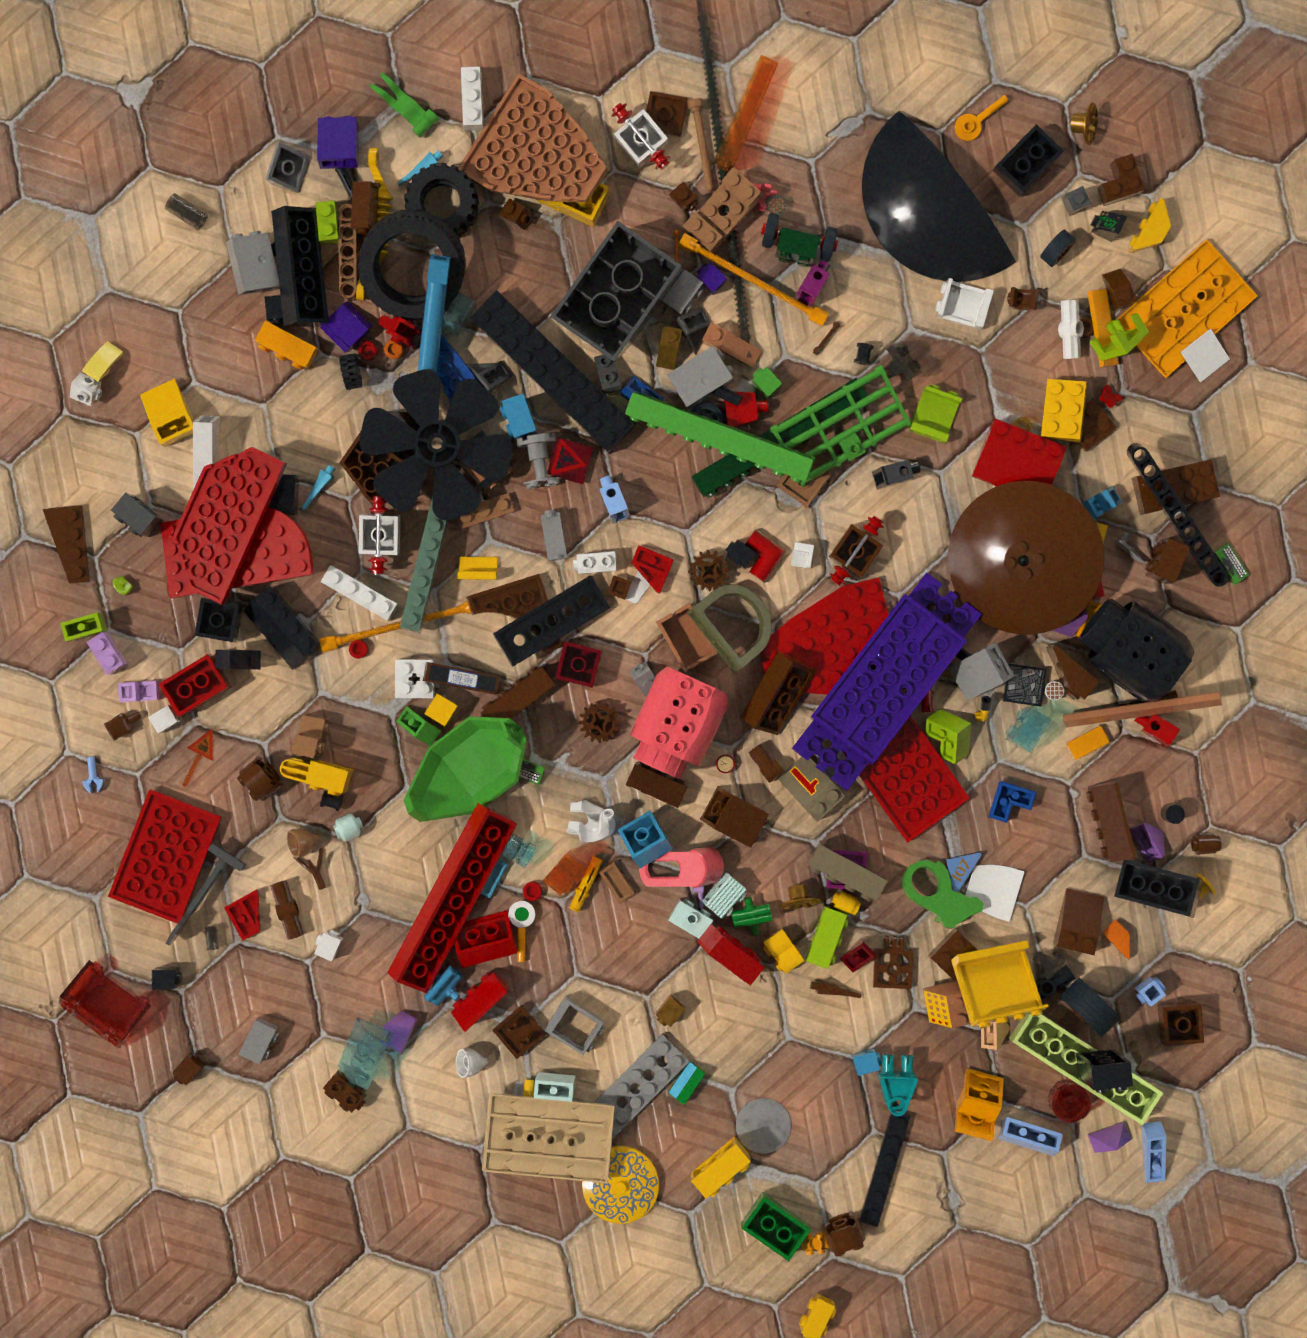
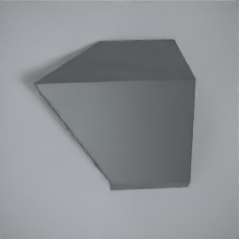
[676,308,711,355]
[467,361,513,393]

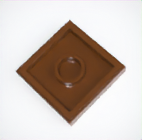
[646,91,688,137]

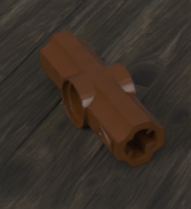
[270,880,304,940]

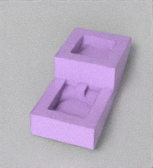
[118,681,161,702]

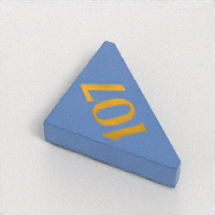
[946,852,982,892]

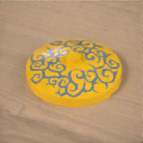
[582,1146,659,1224]

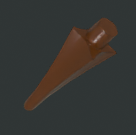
[810,979,862,998]

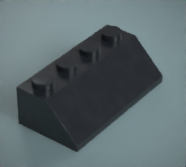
[244,586,321,670]

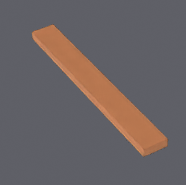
[1063,692,1222,728]

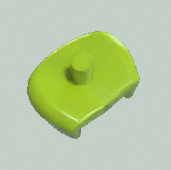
[113,576,133,596]

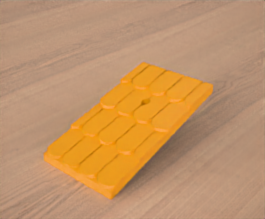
[1117,239,1258,378]

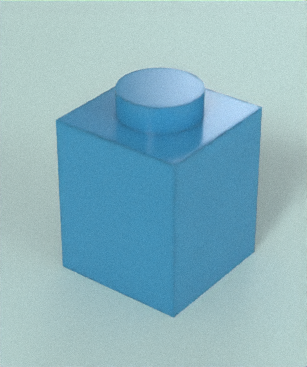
[851,1048,882,1076]

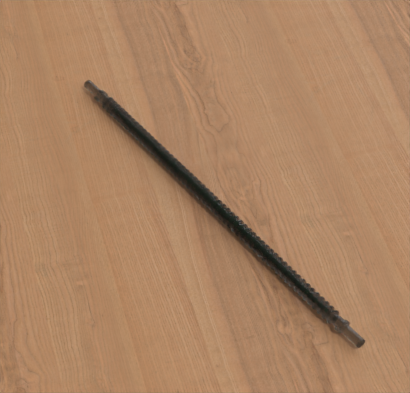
[696,0,752,358]

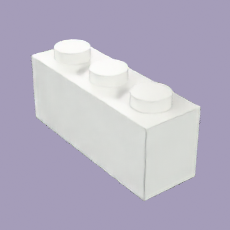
[461,67,484,131]

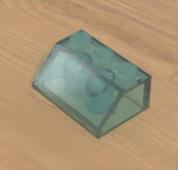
[338,1018,393,1090]

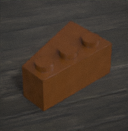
[625,762,688,808]

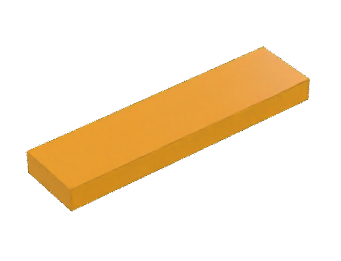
[1087,289,1119,367]

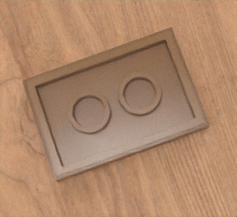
[777,439,837,508]

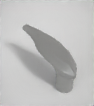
[1115,532,1145,564]

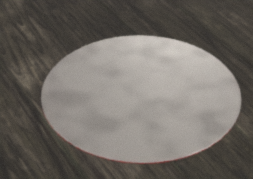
[736,1098,791,1154]

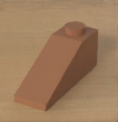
[702,323,761,368]

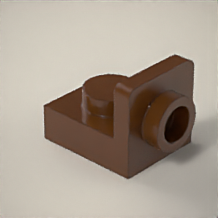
[669,182,699,212]

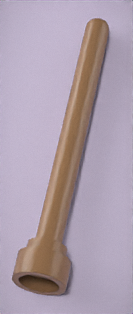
[687,98,714,192]

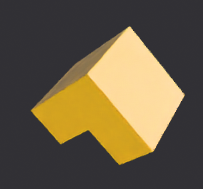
[424,693,458,726]

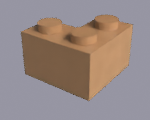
[291,715,330,758]

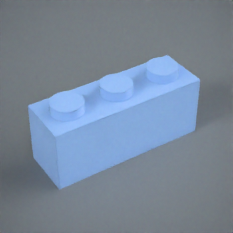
[998,1117,1063,1156]

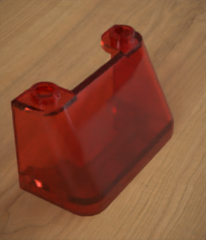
[59,960,151,1049]

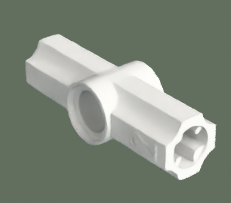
[1058,299,1084,359]

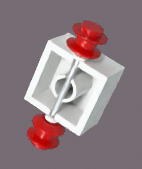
[612,103,671,170]
[359,496,401,574]

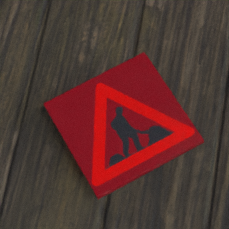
[547,437,593,485]

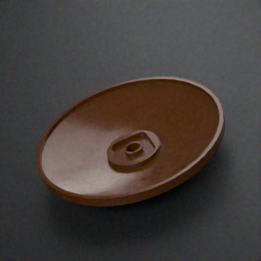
[948,480,1104,635]

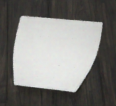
[965,865,1024,922]

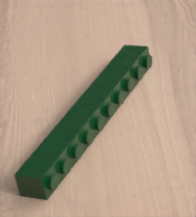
[691,377,867,498]

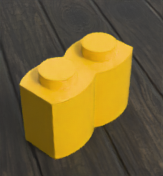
[763,928,805,974]

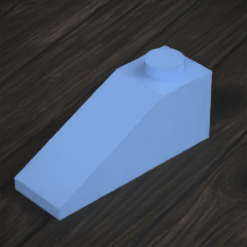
[1141,1121,1166,1183]

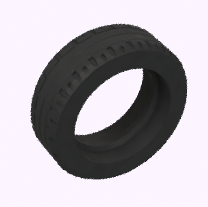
[358,209,466,320]

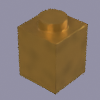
[656,995,685,1027]

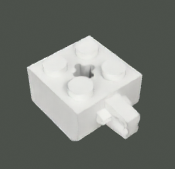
[395,660,439,698]

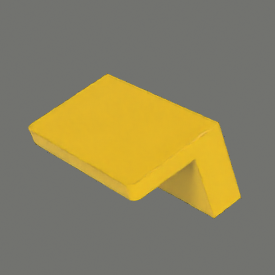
[457,557,498,580]

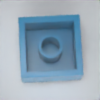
[500,394,538,442]
[618,810,673,869]

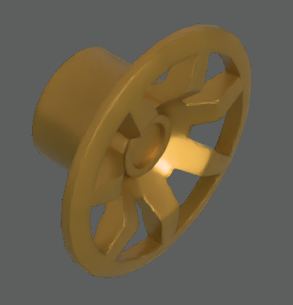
[1071,102,1098,145]
[779,884,821,910]

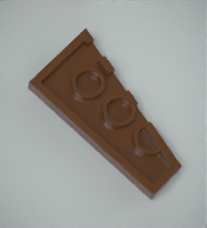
[42,505,90,584]

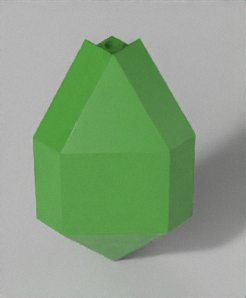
[404,717,527,822]

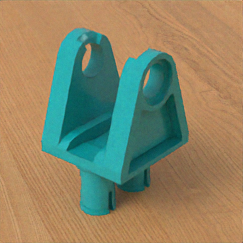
[877,1054,918,1116]

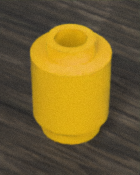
[831,890,861,915]

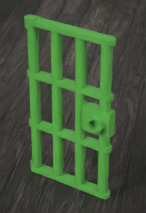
[770,365,912,487]

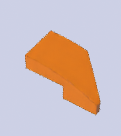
[1102,919,1130,960]

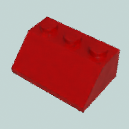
[455,910,518,968]
[451,970,510,1032]

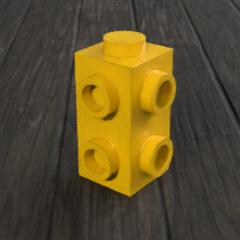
[799,1293,836,1338]

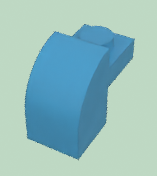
[1082,486,1122,519]

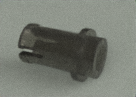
[203,925,219,950]

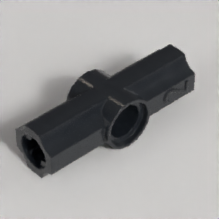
[1036,965,1075,1000]

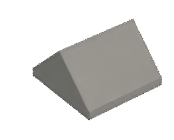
[266,142,309,193]

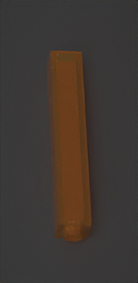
[713,55,778,171]

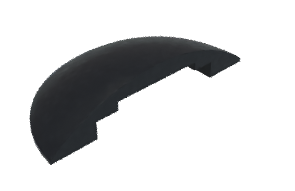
[862,111,1016,282]

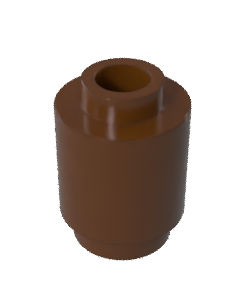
[1191,834,1222,855]

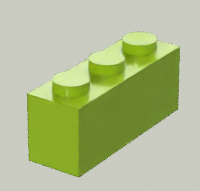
[805,905,849,969]

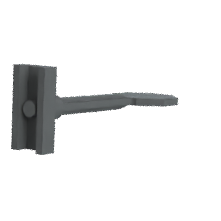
[166,843,247,945]

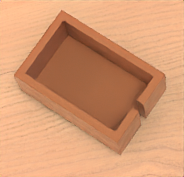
[656,603,718,672]

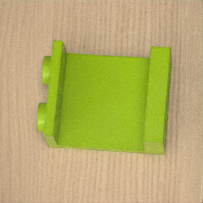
[909,384,962,444]

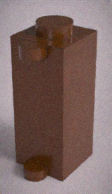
[351,181,380,235]

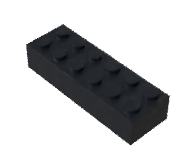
[271,206,329,327]

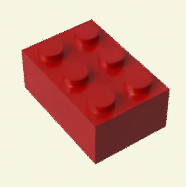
[158,654,232,717]
[697,924,765,986]

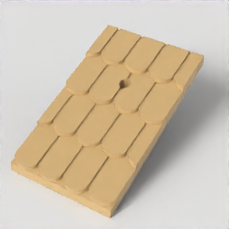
[482,1093,615,1184]

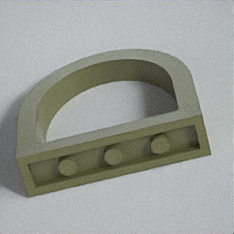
[686,585,771,673]

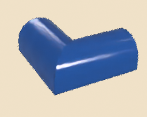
[988,780,1037,823]

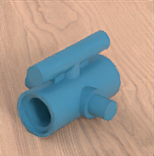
[424,965,463,1006]

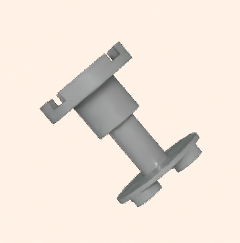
[516,433,562,489]

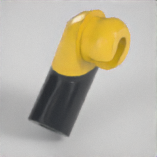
[974,696,991,722]

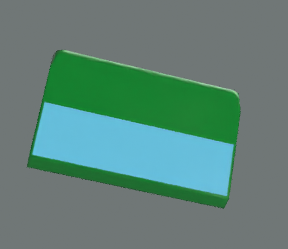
[668,1061,705,1105]

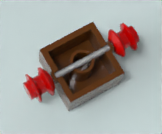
[828,516,884,586]

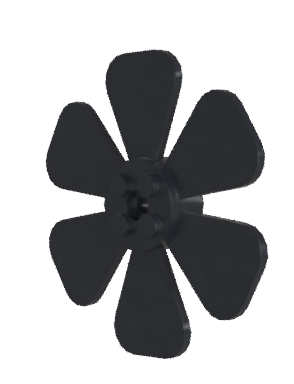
[359,369,512,521]

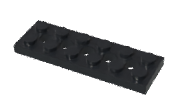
[493,575,610,667]

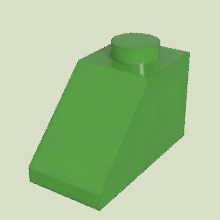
[396,706,441,746]

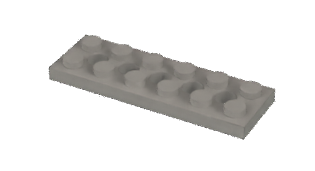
[593,1033,690,1139]

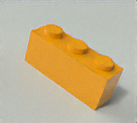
[254,321,319,371]

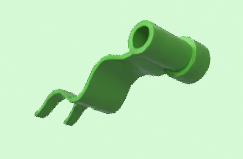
[369,72,440,138]

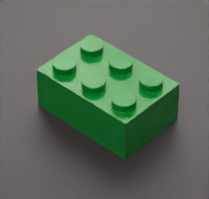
[741,1191,811,1261]

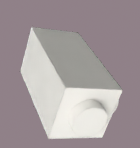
[573,551,617,575]

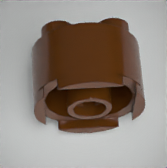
[237,756,283,801]
[821,1213,866,1256]

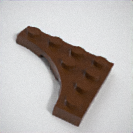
[466,574,563,653]

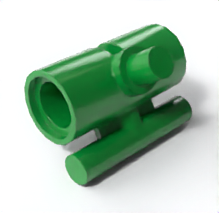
[731,897,773,936]

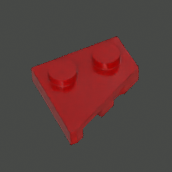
[631,545,674,594]
[224,889,261,941]

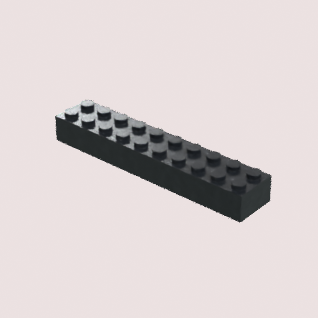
[470,290,635,454]

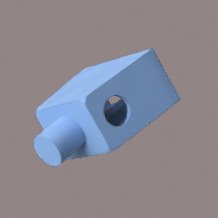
[599,476,630,524]

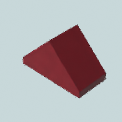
[840,938,877,973]

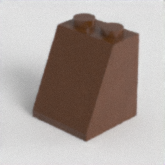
[700,786,769,848]

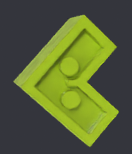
[925,709,971,764]

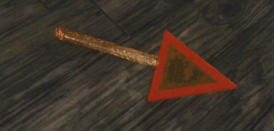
[182,729,213,787]

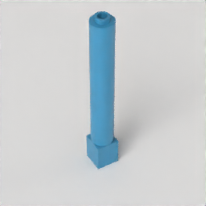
[418,254,451,374]

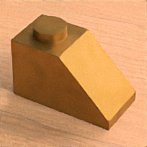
[656,326,682,370]

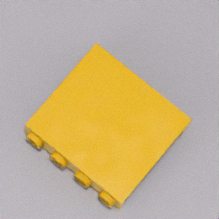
[951,940,1049,1028]

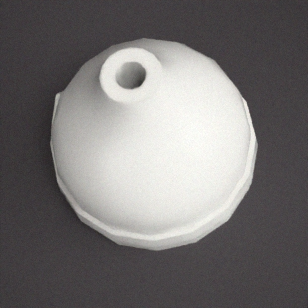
[456,1048,488,1078]

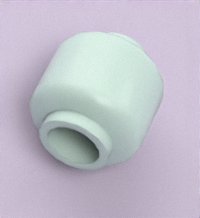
[333,814,363,842]

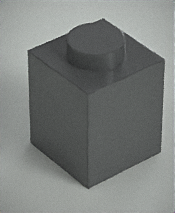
[1061,186,1091,216]

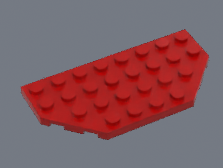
[173,447,287,605]

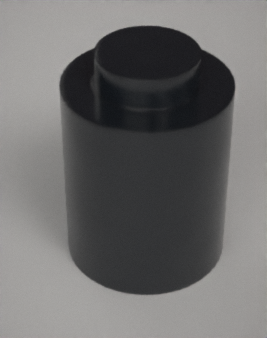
[1161,803,1185,824]

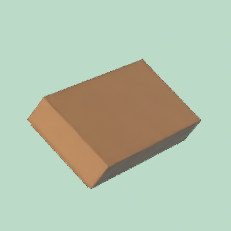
[599,861,635,904]

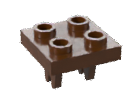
[492,1004,546,1059]

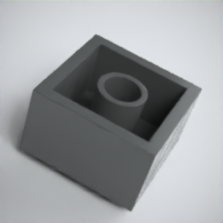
[111,492,163,537]

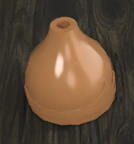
[287,828,319,858]

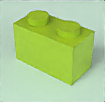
[315,201,339,245]
[60,612,108,642]

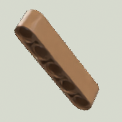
[339,204,359,301]

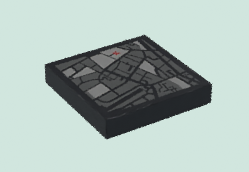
[1002,663,1047,707]

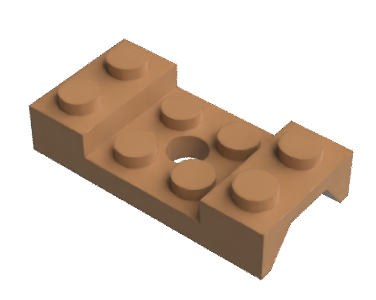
[683,167,764,253]

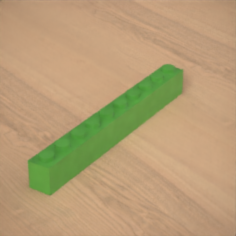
[625,391,815,483]

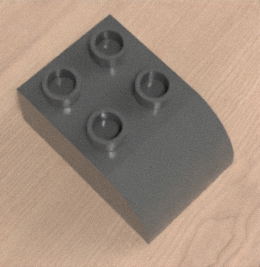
[550,221,682,362]

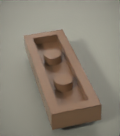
[457,493,515,530]

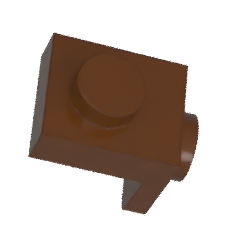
[499,198,534,230]
[1007,287,1039,310]

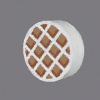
[1044,681,1064,700]

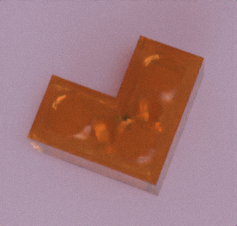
[543,850,586,896]

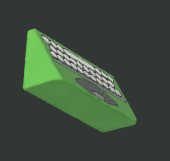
[1214,542,1249,585]
[519,759,545,785]

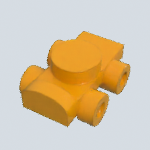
[801,1233,828,1255]

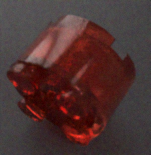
[1048,1080,1091,1123]

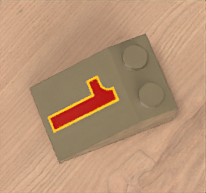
[777,756,846,822]

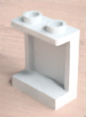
[935,278,994,330]

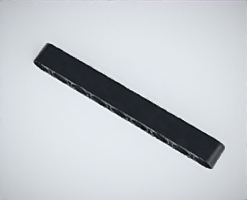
[1127,443,1228,587]

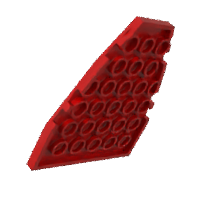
[759,577,906,695]

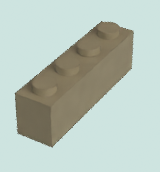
[807,843,888,902]

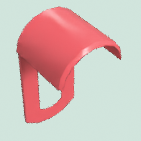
[639,846,724,888]

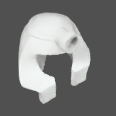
[566,800,616,842]

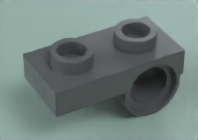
[594,354,622,394]

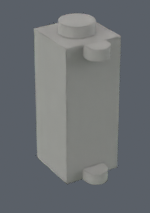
[541,509,568,562]

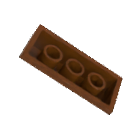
[741,652,816,735]
[1086,781,1137,862]

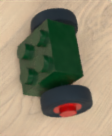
[761,213,838,267]

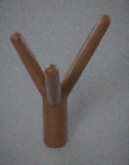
[293,848,326,890]

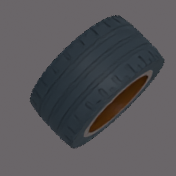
[1060,978,1120,1037]

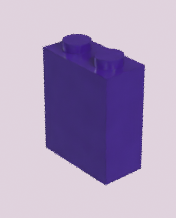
[317,116,359,169]

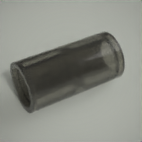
[165,193,208,230]

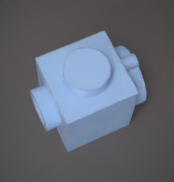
[1134,977,1166,1007]

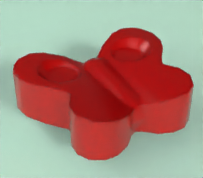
[1099,385,1123,408]

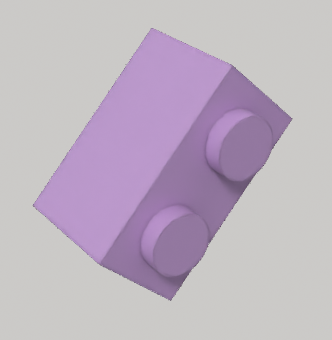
[87,632,128,675]

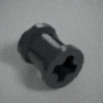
[854,343,874,365]
[320,790,343,812]

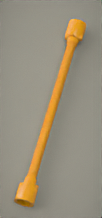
[677,233,829,327]
[319,601,471,653]

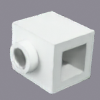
[314,930,343,962]

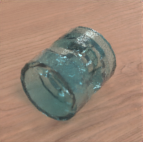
[502,834,537,868]

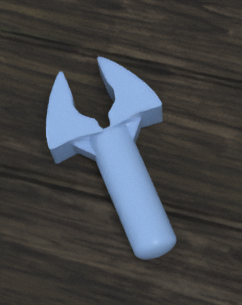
[82,756,105,793]

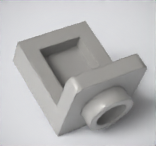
[629,662,655,696]

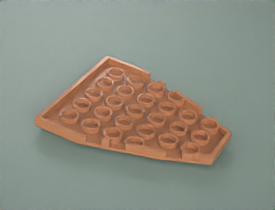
[458,73,608,203]

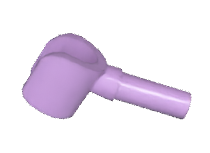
[693,886,704,909]

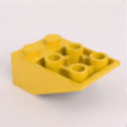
[140,378,195,447]

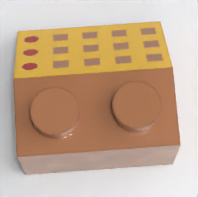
[923,981,971,1028]

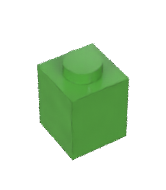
[752,367,782,399]

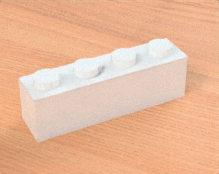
[321,565,400,621]

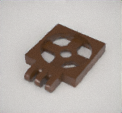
[873,936,913,989]

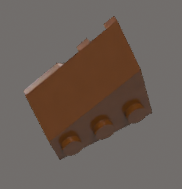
[339,431,405,507]

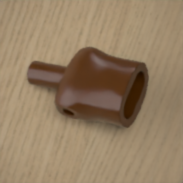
[104,712,142,741]

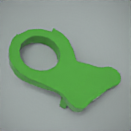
[902,860,984,929]

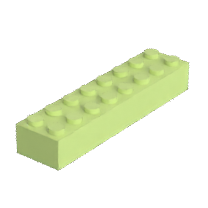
[1009,1014,1163,1125]

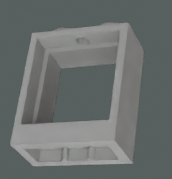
[544,996,605,1055]

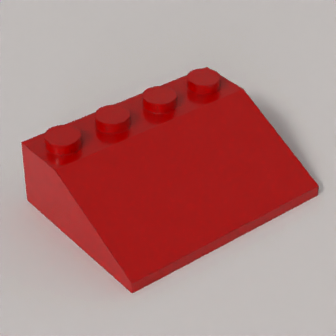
[972,418,1067,486]

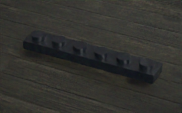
[859,1113,910,1227]

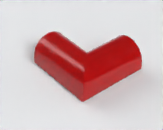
[745,530,786,583]

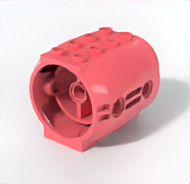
[630,667,728,779]

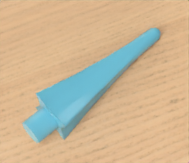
[398,150,443,185]
[302,465,335,510]

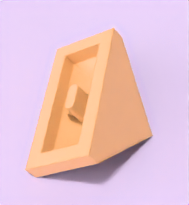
[981,1022,1010,1050]

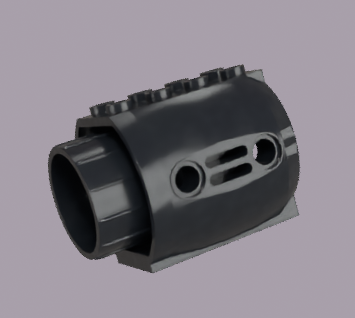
[1079,598,1194,702]

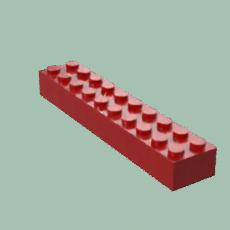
[387,803,517,994]

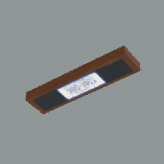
[423,662,500,695]

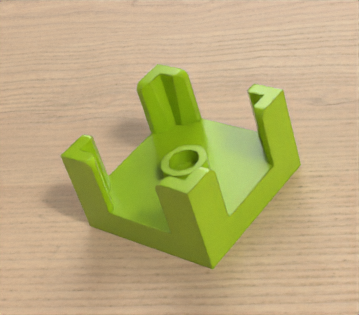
[1090,313,1149,361]

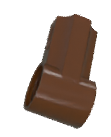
[748,743,785,783]

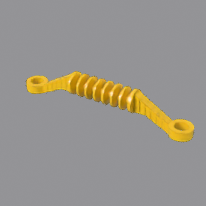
[356,147,393,301]

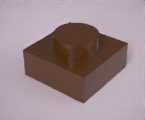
[607,575,631,600]

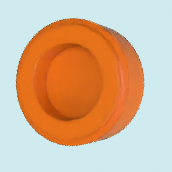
[384,340,404,360]

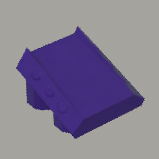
[320,301,373,353]

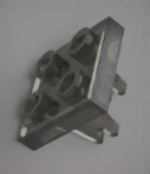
[884,342,922,381]

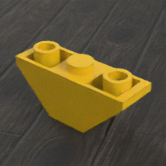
[1128,198,1171,253]

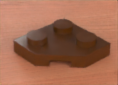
[1078,398,1117,452]

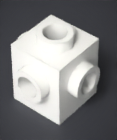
[70,372,102,406]

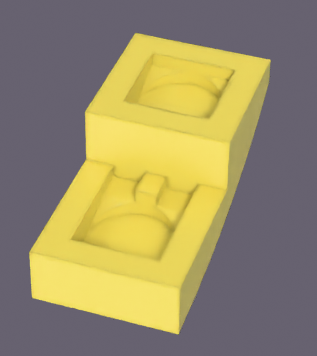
[82,341,123,382]

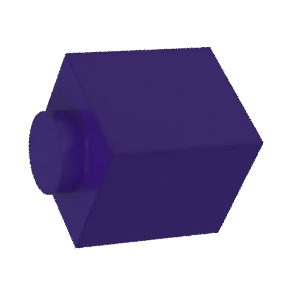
[697,262,727,295]

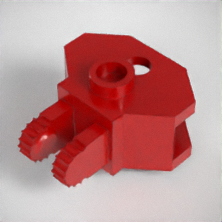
[378,315,422,349]

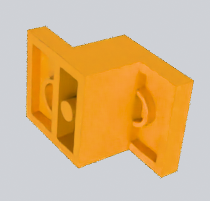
[954,1068,1004,1141]

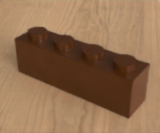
[481,666,556,719]

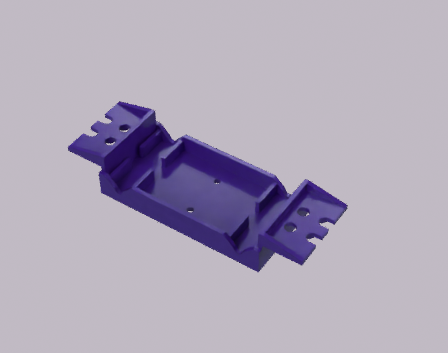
[792,572,981,791]

